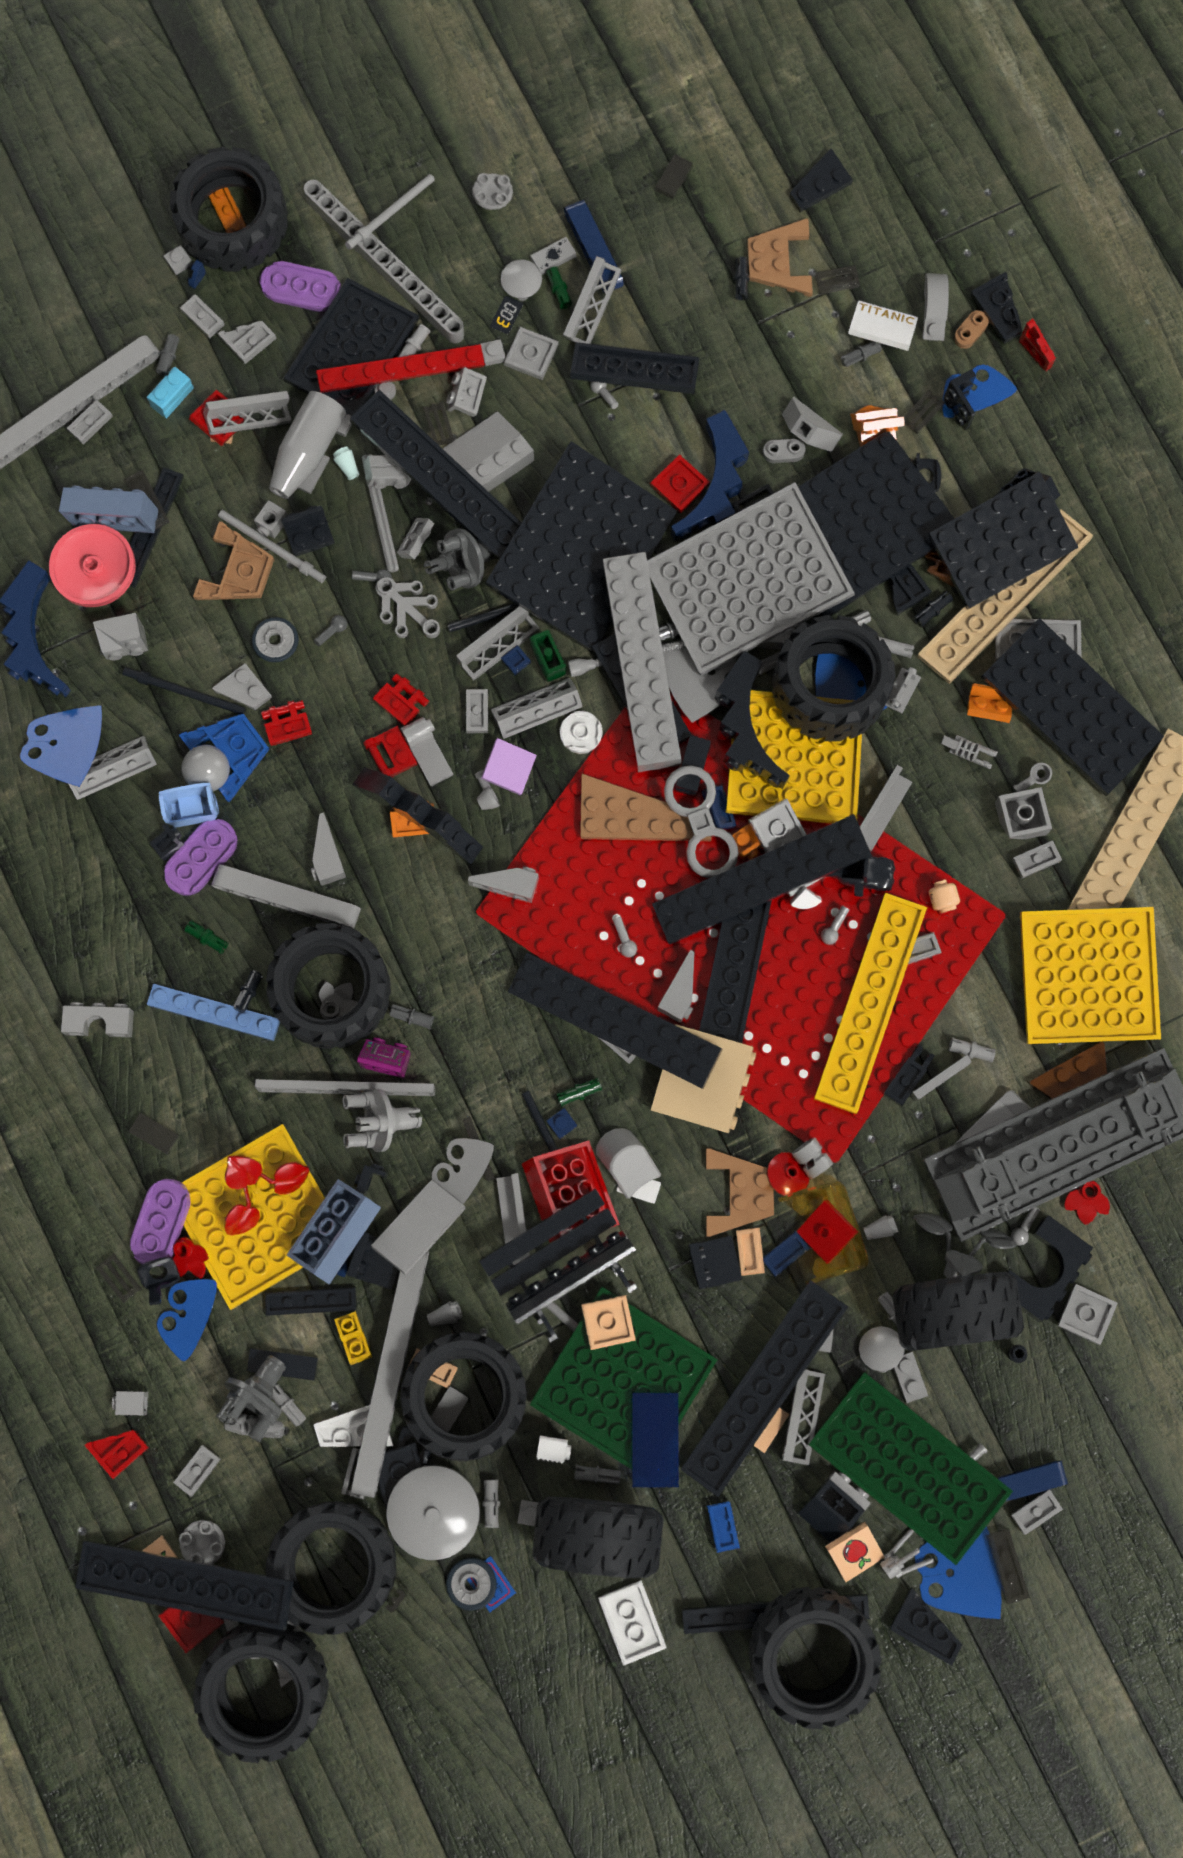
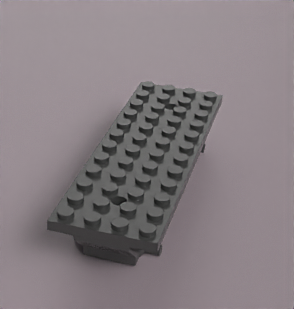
[923,1048,1183,1242]

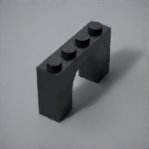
[1006,1215,1093,1322]

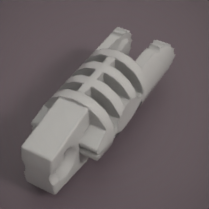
[941,735,998,769]
[225,1414,284,1439]

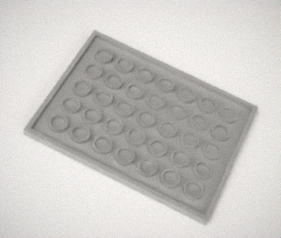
[647,483,855,675]

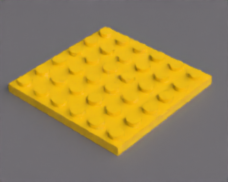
[726,690,862,824]
[1020,907,1161,1044]
[182,1124,325,1310]

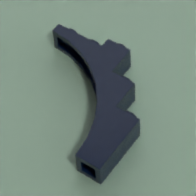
[671,410,749,541]
[0,561,71,697]

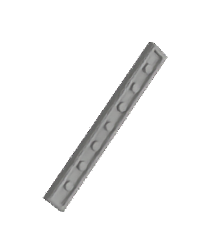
[255,1079,435,1096]

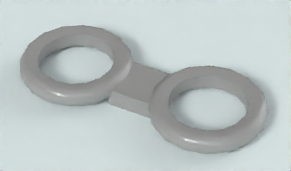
[664,765,739,878]

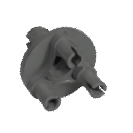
[424,529,496,590]
[215,1355,286,1442]

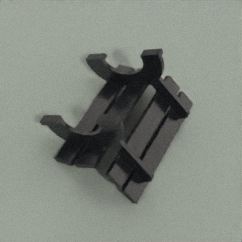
[479,1188,637,1342]

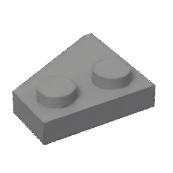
[218,321,276,364]
[213,664,272,710]

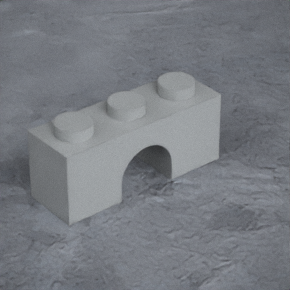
[61,1002,134,1037]

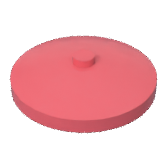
[49,524,136,607]

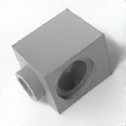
[254,500,287,539]
[112,1391,148,1415]

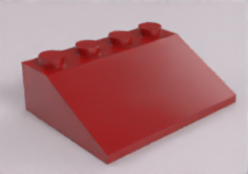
[522,1141,620,1243]

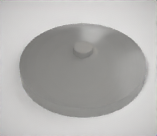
[387,1465,479,1560]

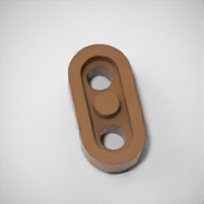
[954,311,989,349]

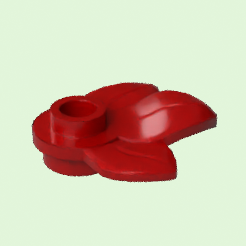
[1064,1180,1110,1225]
[173,1237,209,1279]

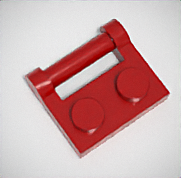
[363,726,418,777]

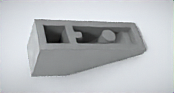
[311,812,346,886]
[468,867,539,903]
[657,950,694,1023]

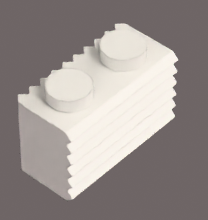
[537,1435,572,1464]

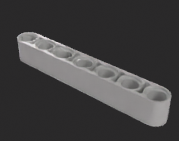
[211,865,361,929]

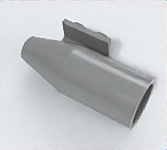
[269,391,346,499]

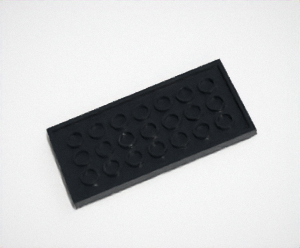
[981,618,1164,796]

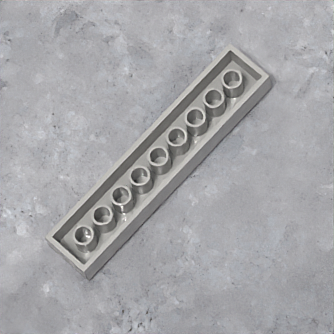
[603,552,681,772]

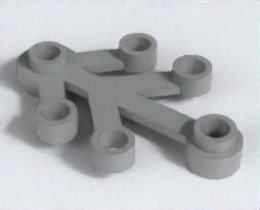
[376,577,440,638]

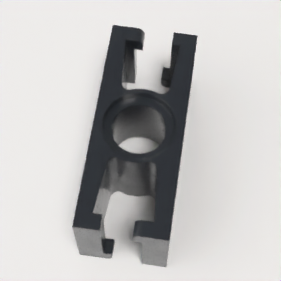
[675,735,711,797]

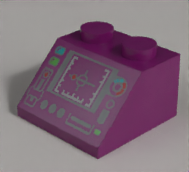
[357,1037,411,1079]

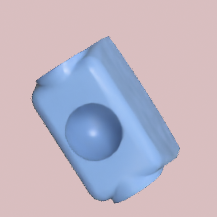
[159,782,219,827]

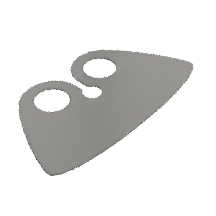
[432,1138,494,1204]

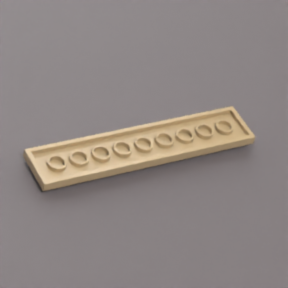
[917,509,1093,684]
[1067,729,1183,910]

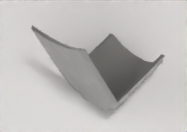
[596,1128,661,1199]

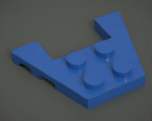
[179,714,269,802]

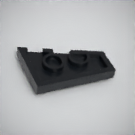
[789,148,853,213]
[970,272,1023,344]
[889,1587,963,1666]

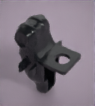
[827,856,896,897]

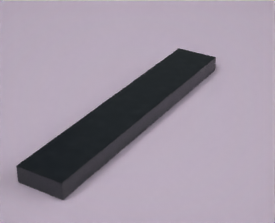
[130,468,184,588]

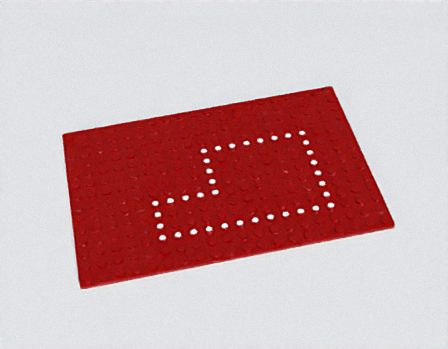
[476,688,1006,1163]

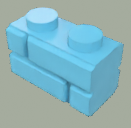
[147,367,194,419]

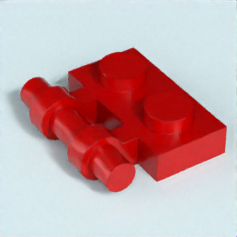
[373,674,429,726]
[261,700,312,746]

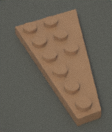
[581,774,711,841]

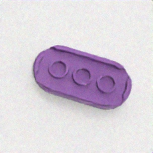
[260,261,341,312]
[164,819,237,895]
[130,1179,190,1266]

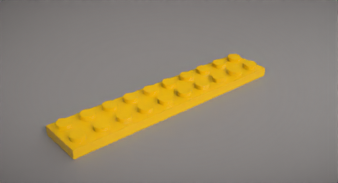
[814,893,927,1114]

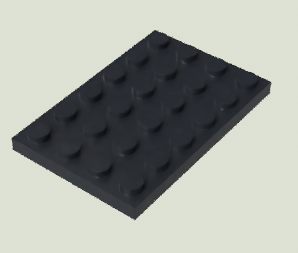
[284,278,419,416]
[928,472,1079,609]

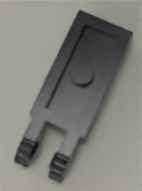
[883,1045,935,1107]

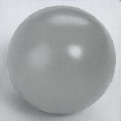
[181,745,230,791]

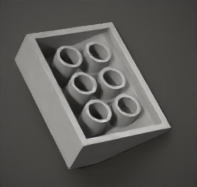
[443,412,534,492]

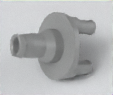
[342,1089,422,1152]

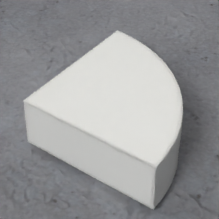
[790,886,822,909]

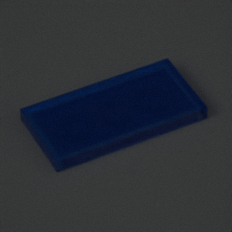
[632,1393,679,1487]

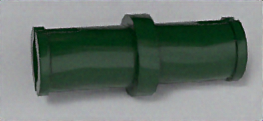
[546,267,572,309]
[185,920,229,954]
[556,1077,602,1107]

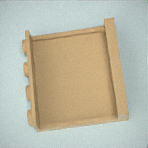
[651,1025,756,1133]

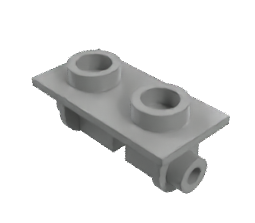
[885,667,921,714]

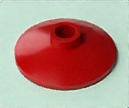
[767,1152,809,1197]

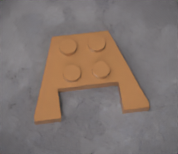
[747,219,813,297]
[193,521,274,600]
[706,1149,774,1237]

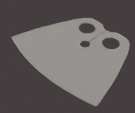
[663,647,737,723]

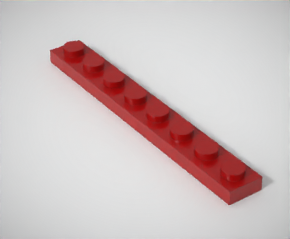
[316,344,485,393]

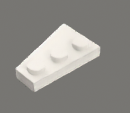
[313,1405,393,1447]

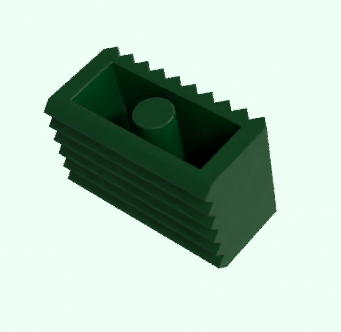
[530,630,566,682]

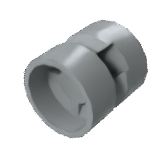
[792,1137,833,1180]

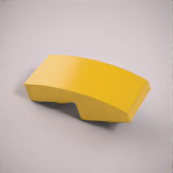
[334,1311,372,1365]

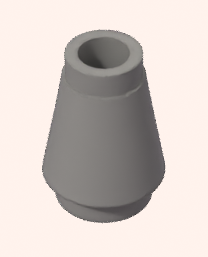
[863,1215,899,1240]
[427,1301,463,1327]

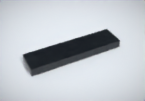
[265,1287,357,1316]

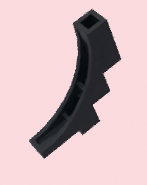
[715,651,790,790]
[352,767,483,864]

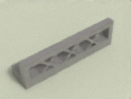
[563,256,622,344]
[203,391,291,435]
[456,606,540,681]
[491,678,583,739]
[69,736,157,800]
[860,765,912,851]
[496,1173,530,1268]
[781,1370,825,1465]

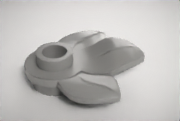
[319,982,358,1020]

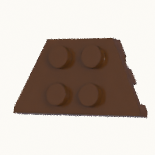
[1028,1041,1107,1099]

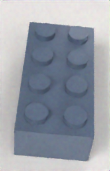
[59,486,159,533]
[286,1179,381,1284]

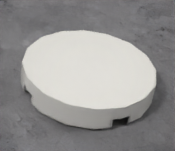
[560,711,603,754]

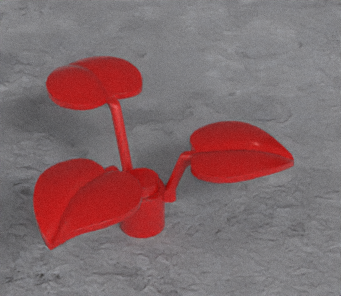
[224,1156,309,1236]

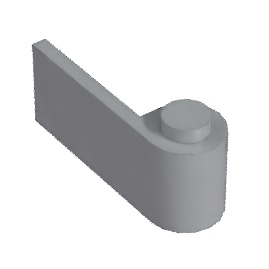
[400,717,454,786]

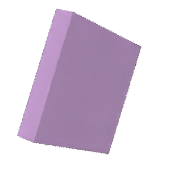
[481,738,536,795]

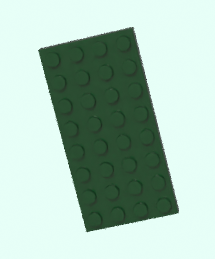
[809,1372,1013,1566]

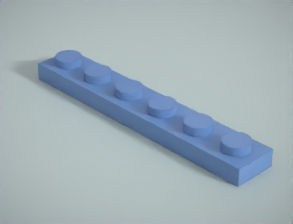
[147,984,280,1041]

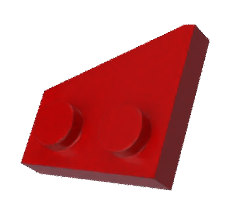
[1019,319,1056,372]
[85,1430,149,1479]

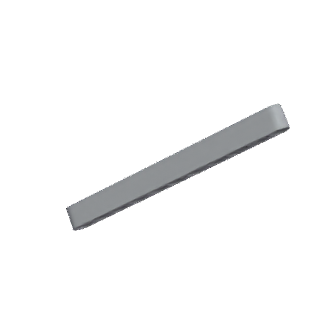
[304,180,464,343]
[0,335,160,469]
[351,1250,429,1498]

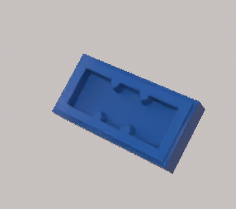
[707,1501,740,1553]

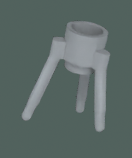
[880,1528,934,1579]

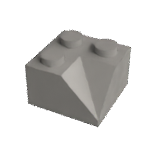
[93,613,148,660]
[995,787,1052,839]

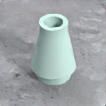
[333,447,360,480]

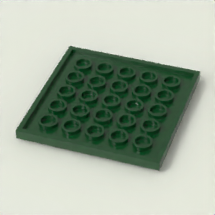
[529,1287,718,1479]

